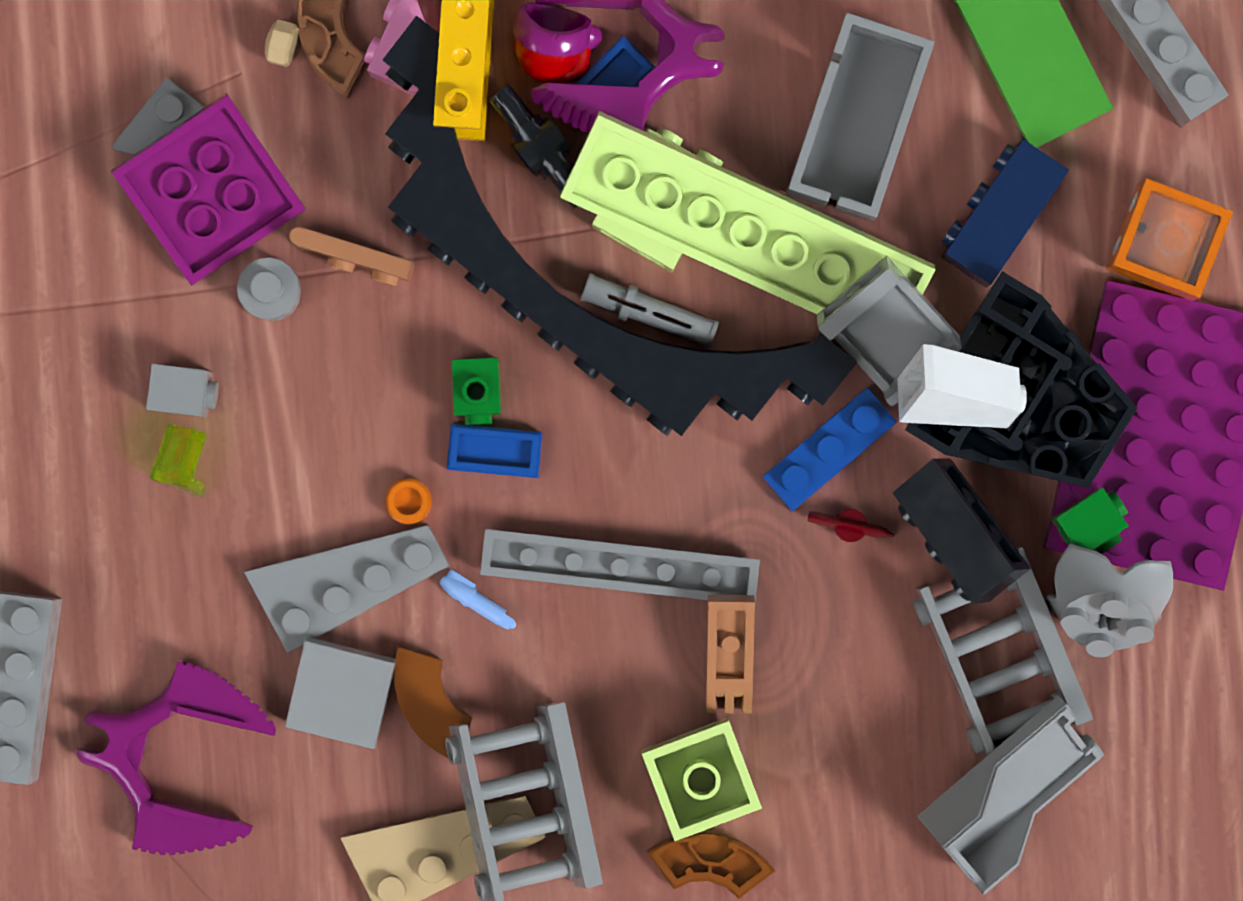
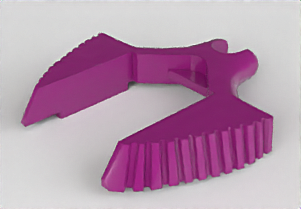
[531,0,725,132]
[76,660,276,855]

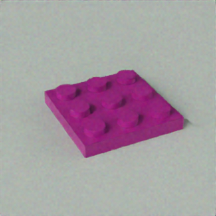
[111,93,306,286]

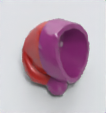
[513,2,602,84]

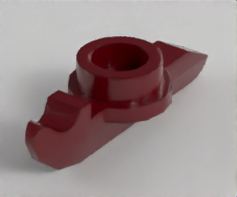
[807,509,895,542]

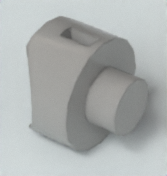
[237,257,301,322]

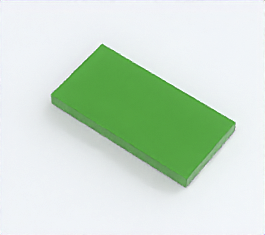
[953,0,1114,148]

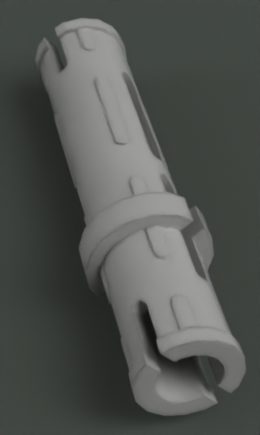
[580,273,719,349]

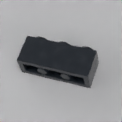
[893,458,1031,604]

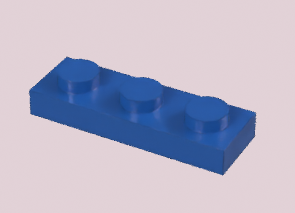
[762,387,897,512]

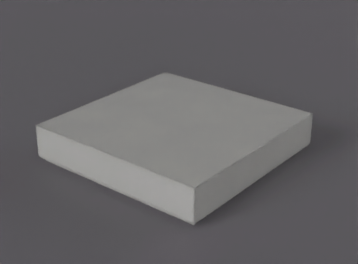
[285,637,396,749]

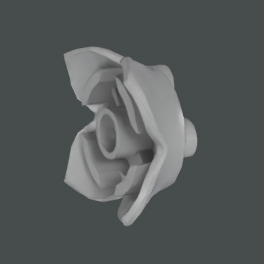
[1045,544,1173,657]

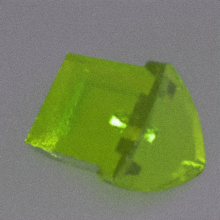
[149,424,207,498]

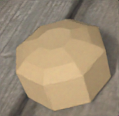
[265,20,299,68]

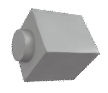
[146,364,219,418]

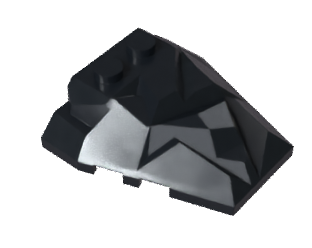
[905,271,1138,488]

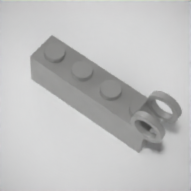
[1097,0,1229,127]

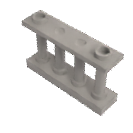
[912,547,1093,757]
[445,702,603,901]

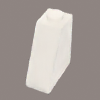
[897,344,1027,428]

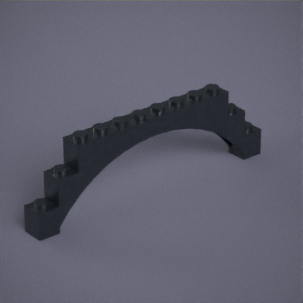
[382,16,857,436]

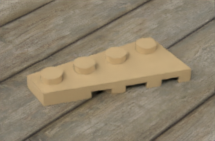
[340,795,547,901]

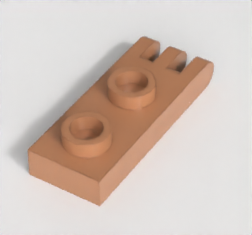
[289,227,415,287]
[706,595,755,714]

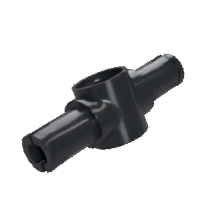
[488,84,577,209]

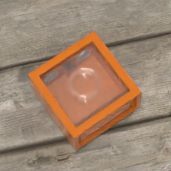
[1105,178,1233,301]

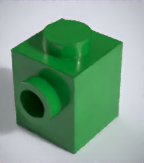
[452,358,502,425]
[1050,487,1129,554]

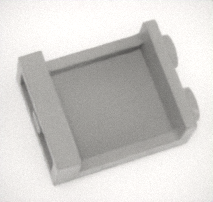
[817,256,962,406]

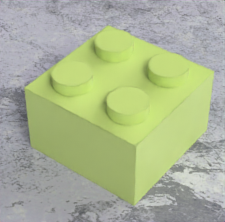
[641,717,762,841]

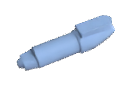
[440,569,516,630]

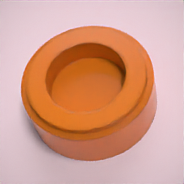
[385,478,432,524]

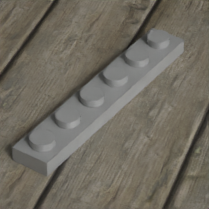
[480,529,760,601]

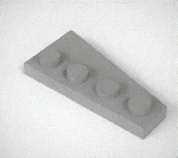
[244,525,450,653]

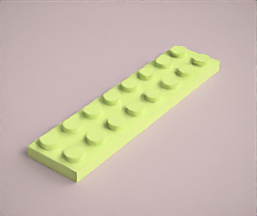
[560,111,936,314]

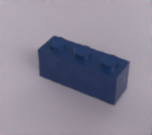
[940,139,1069,288]

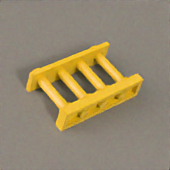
[433,0,495,142]

